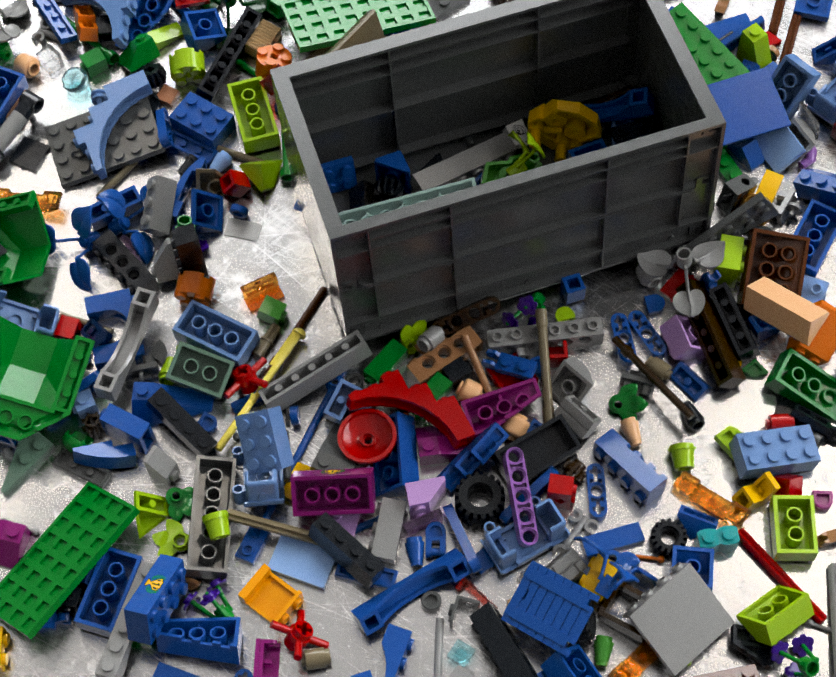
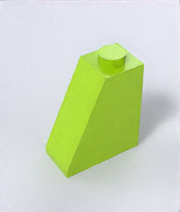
[736,23,772,69]

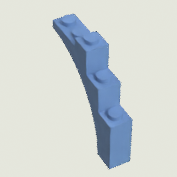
[60,0,138,49]
[73,70,153,180]

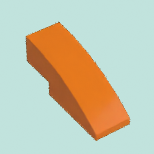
[73,5,98,42]

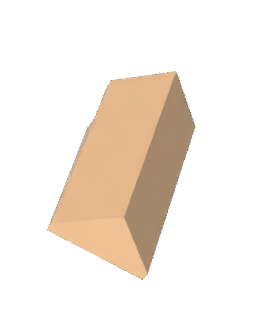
[744,276,830,346]

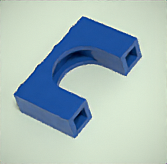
[84,288,146,370]

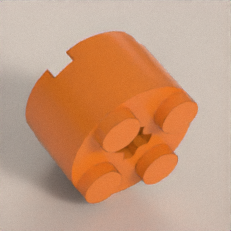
[255,43,292,84]
[174,271,216,307]

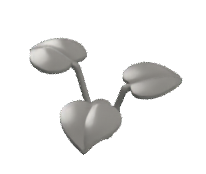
[0,0,29,43]
[637,241,725,317]

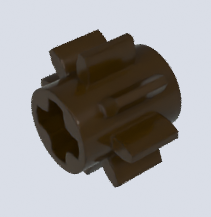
[81,412,104,437]
[562,459,586,483]

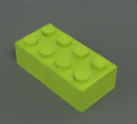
[227,76,281,154]

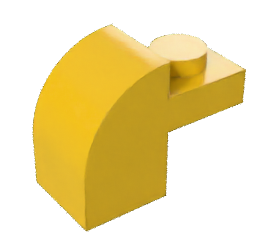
[731,471,781,514]

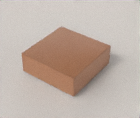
[157,84,180,107]

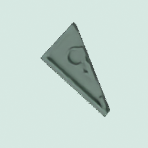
[1,432,55,496]

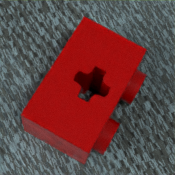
[547,473,577,510]

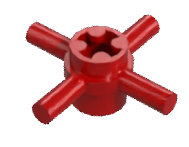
[223,357,268,399]
[270,609,329,661]

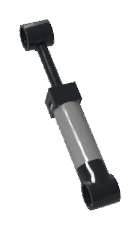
[0,90,45,162]

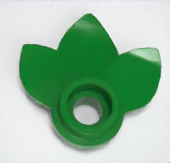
[609,383,648,420]
[165,487,193,522]

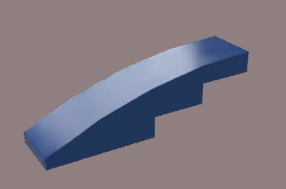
[437,422,510,492]

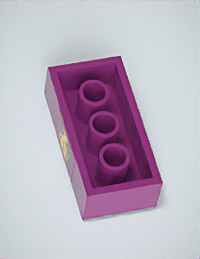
[290,467,376,517]

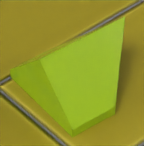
[239,159,283,192]
[134,491,169,539]

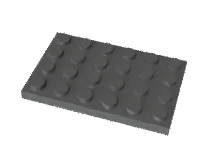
[44,96,166,189]

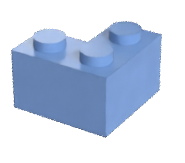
[323,378,372,425]

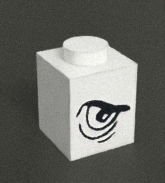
[502,119,528,150]

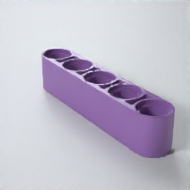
[503,447,538,548]

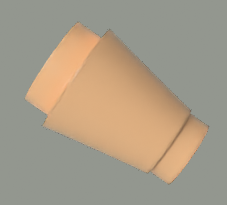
[620,416,642,447]

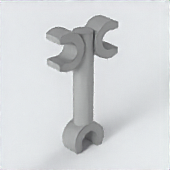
[31,19,80,50]
[552,508,599,554]

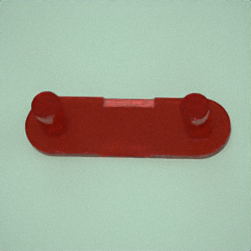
[455,577,498,608]

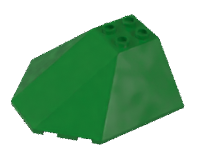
[0,190,52,285]
[0,316,95,441]

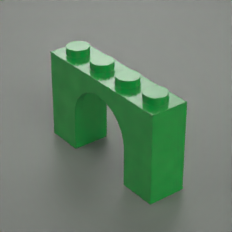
[363,338,453,423]

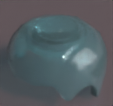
[61,67,88,93]

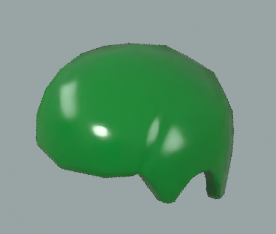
[62,430,94,454]

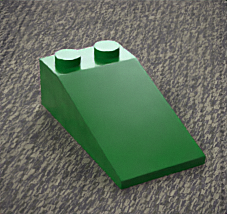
[764,348,836,423]

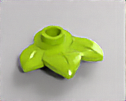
[400,320,427,354]
[152,519,189,556]

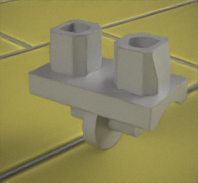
[773,188,803,225]

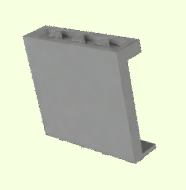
[622,562,735,676]

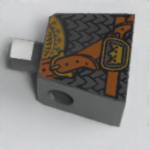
[716,173,760,215]

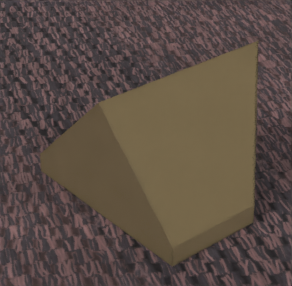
[196,168,225,196]

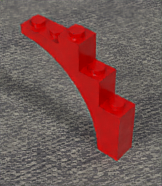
[346,370,475,450]

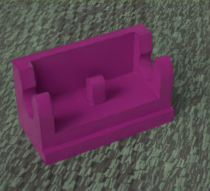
[253,638,281,677]

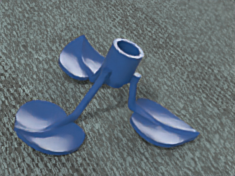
[96,185,155,265]
[45,206,100,291]
[573,537,658,599]

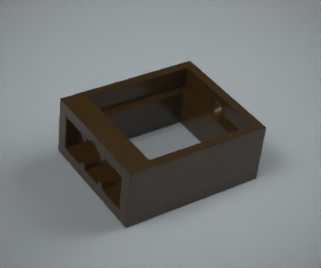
[597,579,645,643]

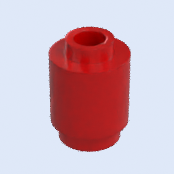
[764,413,795,430]

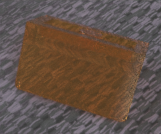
[240,272,285,313]

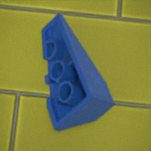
[115,0,173,50]
[132,382,214,428]

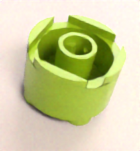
[169,47,206,86]

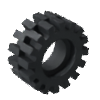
[649,518,688,558]

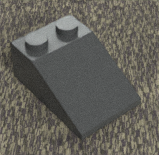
[310,423,370,470]

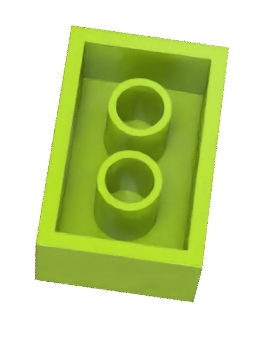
[769,495,819,561]

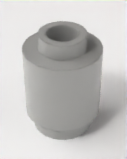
[417,325,445,353]

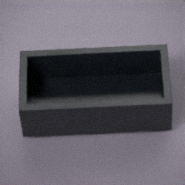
[491,414,582,483]

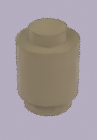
[645,355,673,382]
[301,647,331,671]

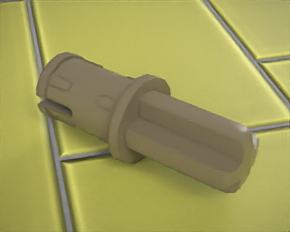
[252,323,281,358]

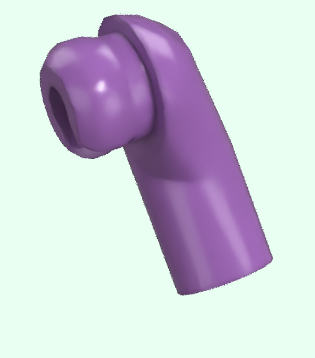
[798,146,817,170]

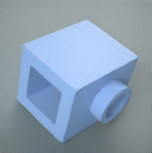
[72,388,100,419]

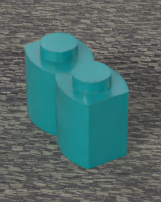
[694,525,740,553]

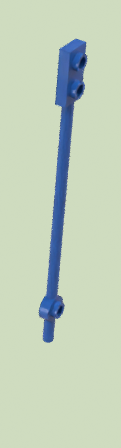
[235,371,346,566]

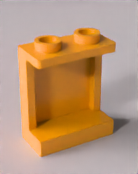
[238,563,304,625]

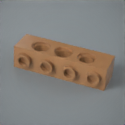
[406,325,483,384]

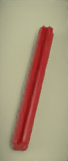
[738,528,827,624]

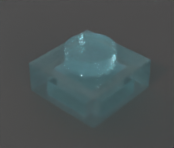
[447,639,476,668]

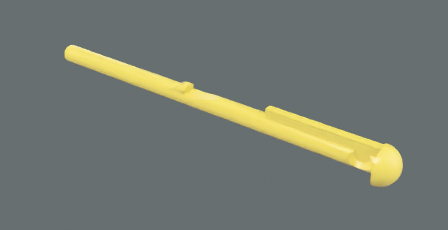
[215,327,306,452]

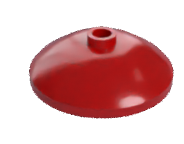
[337,408,397,464]

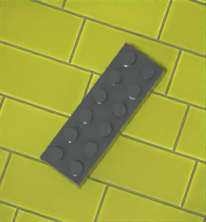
[185,455,237,580]

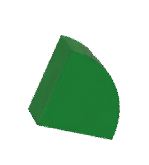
[742,358,768,379]

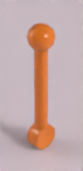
[624,551,665,563]

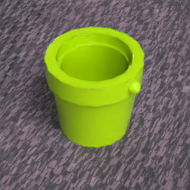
[667,442,696,472]
[202,510,231,541]

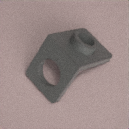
[448,595,480,627]

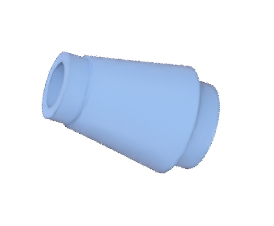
[209,150,233,173]

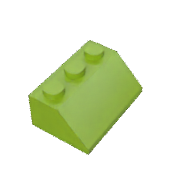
[736,584,814,646]

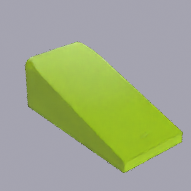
[147,22,184,50]

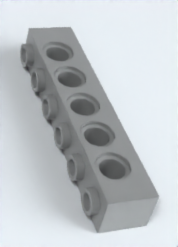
[486,317,604,358]

